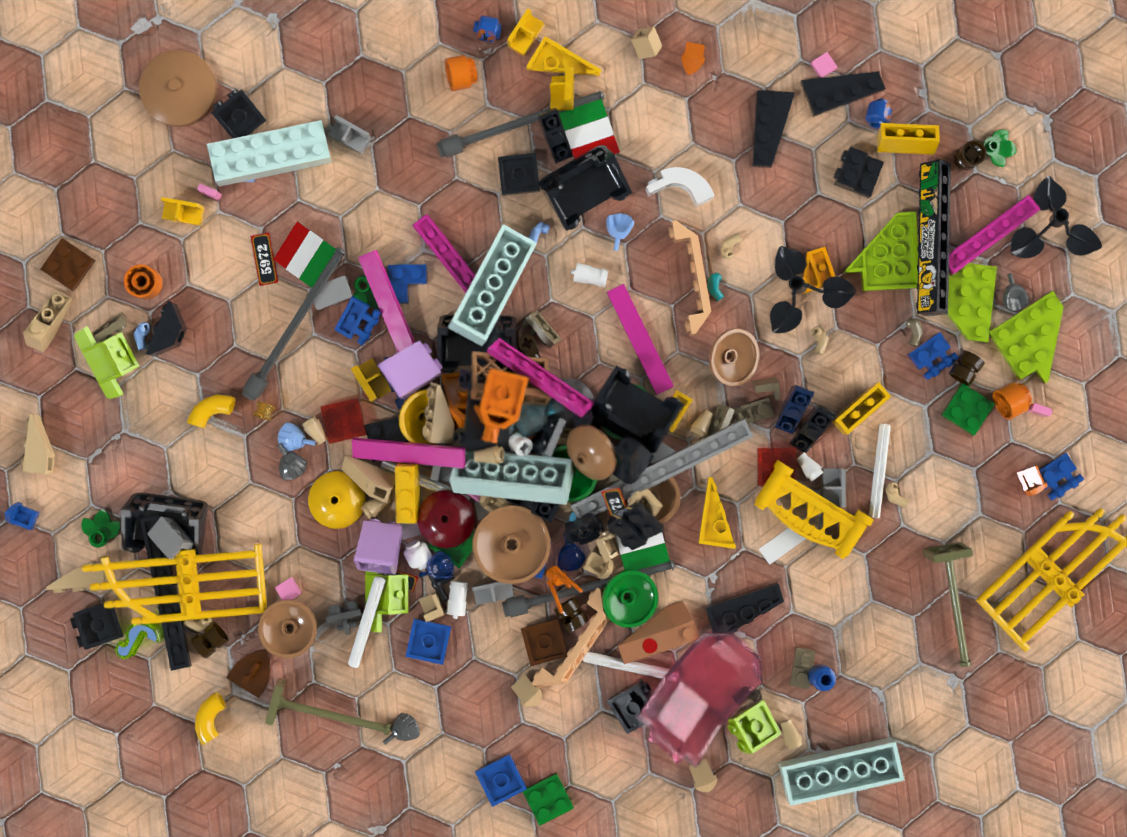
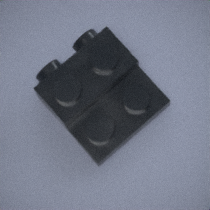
[211,88,267,139]
[833,146,884,198]
[365,417,411,462]
[607,501,664,550]
[70,603,124,650]
[607,679,662,734]

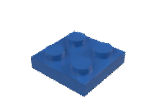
[405,618,452,665]
[475,753,527,807]

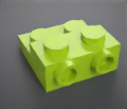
[727,700,782,754]

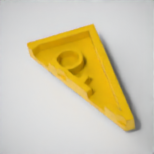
[526,36,602,76]
[698,477,736,549]

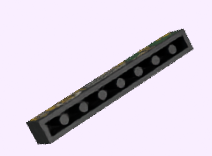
[916,159,951,317]

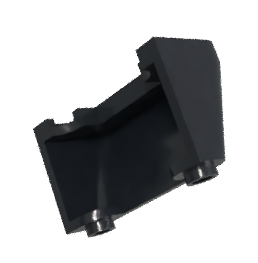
[539,145,632,231]
[437,314,516,373]
[590,365,684,454]
[452,369,516,452]
[573,409,654,484]
[121,493,208,555]

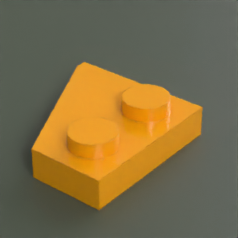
[801,246,836,295]

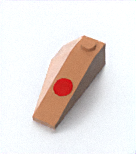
[618,601,700,664]

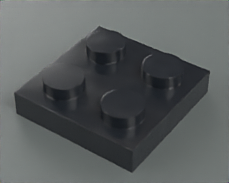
[498,153,540,196]
[530,417,566,457]

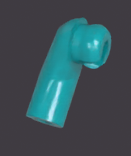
[707,272,724,302]

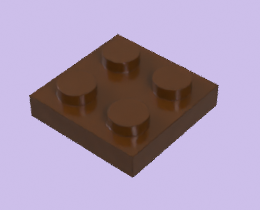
[40,238,96,291]
[521,618,567,666]

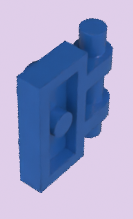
[334,296,381,345]
[907,332,959,381]
[1039,453,1084,501]

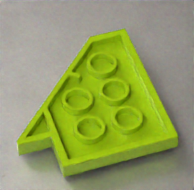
[845,212,918,291]
[947,263,997,343]
[989,291,1064,384]

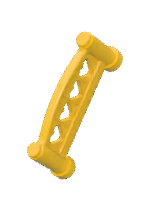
[754,460,874,559]

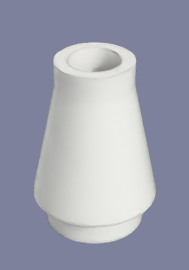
[796,453,824,482]

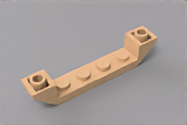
[668,220,711,336]
[531,587,610,688]

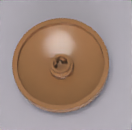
[139,50,217,127]
[472,506,551,584]

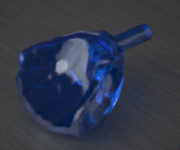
[557,533,586,572]
[419,551,454,579]

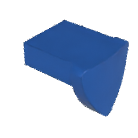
[5,502,40,530]

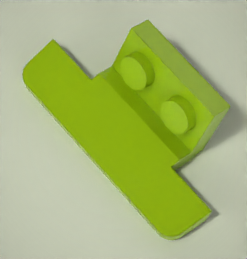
[74,326,139,399]
[365,571,408,632]

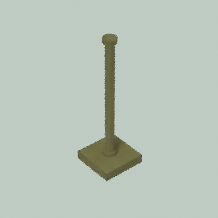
[923,542,973,667]
[265,678,391,735]

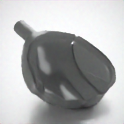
[1003,273,1029,312]
[277,443,307,480]
[383,713,420,745]

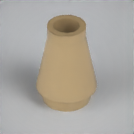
[690,410,714,439]
[302,416,328,445]
[474,445,504,465]
[361,498,391,520]
[780,719,803,750]

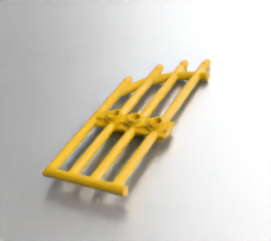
[975,508,1127,652]
[82,543,267,625]

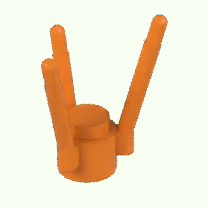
[546,566,583,614]

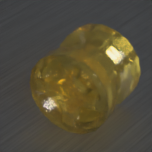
[253,401,276,421]

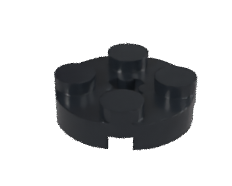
[565,513,604,545]

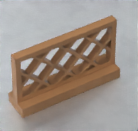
[470,351,552,406]

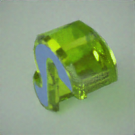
[115,623,164,659]

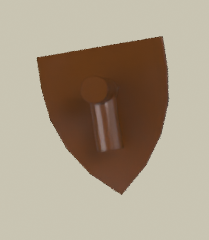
[226,650,270,698]

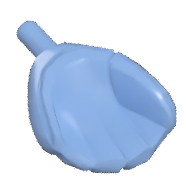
[606,213,634,251]
[278,422,316,451]

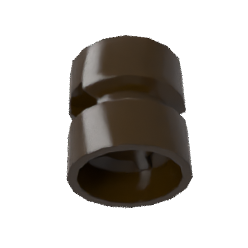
[954,140,987,171]
[949,350,985,386]
[554,597,589,633]
[191,622,229,659]

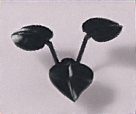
[1010,176,1102,258]
[770,246,856,333]

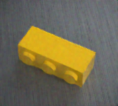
[877,123,940,155]
[832,382,892,435]
[395,462,420,524]

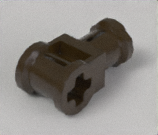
[518,335,543,367]

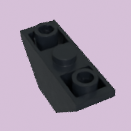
[538,108,573,164]
[146,301,187,357]
[789,406,836,453]
[503,498,560,523]

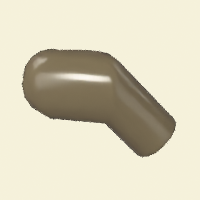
[906,318,923,347]

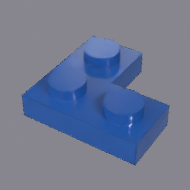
[388,264,427,304]

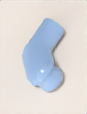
[528,222,550,243]
[133,322,150,351]

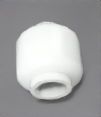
[404,540,432,570]

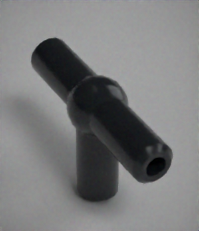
[425,566,455,602]

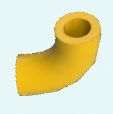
[186,394,236,428]
[195,692,226,745]

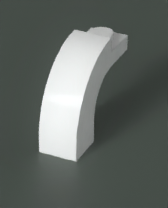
[645,167,715,207]

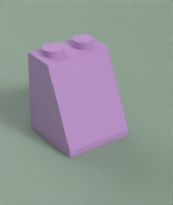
[378,340,443,400]
[354,519,403,575]

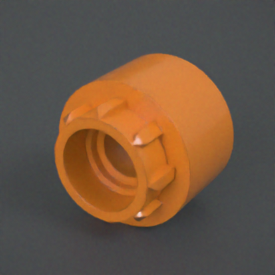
[445,55,478,91]
[124,264,163,300]
[992,382,1033,420]

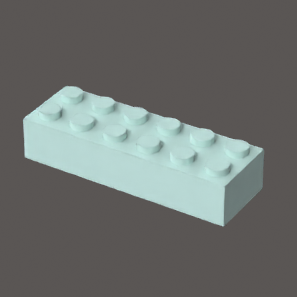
[207,120,332,187]
[448,224,537,346]
[450,449,574,505]
[778,737,904,806]

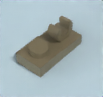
[523,311,561,348]
[92,312,127,343]
[733,397,775,424]
[704,404,735,438]
[789,647,816,689]

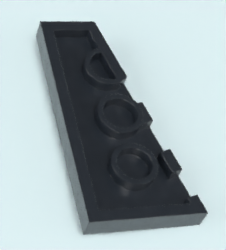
[800,71,886,117]
[752,90,795,168]
[704,582,784,643]

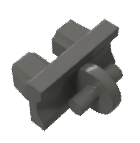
[326,601,363,635]

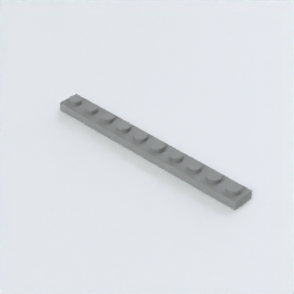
[571,418,754,519]

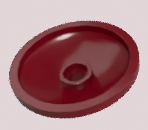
[417,490,475,548]

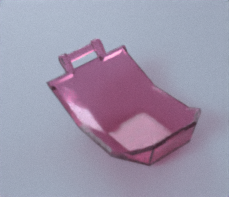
[637,632,762,768]

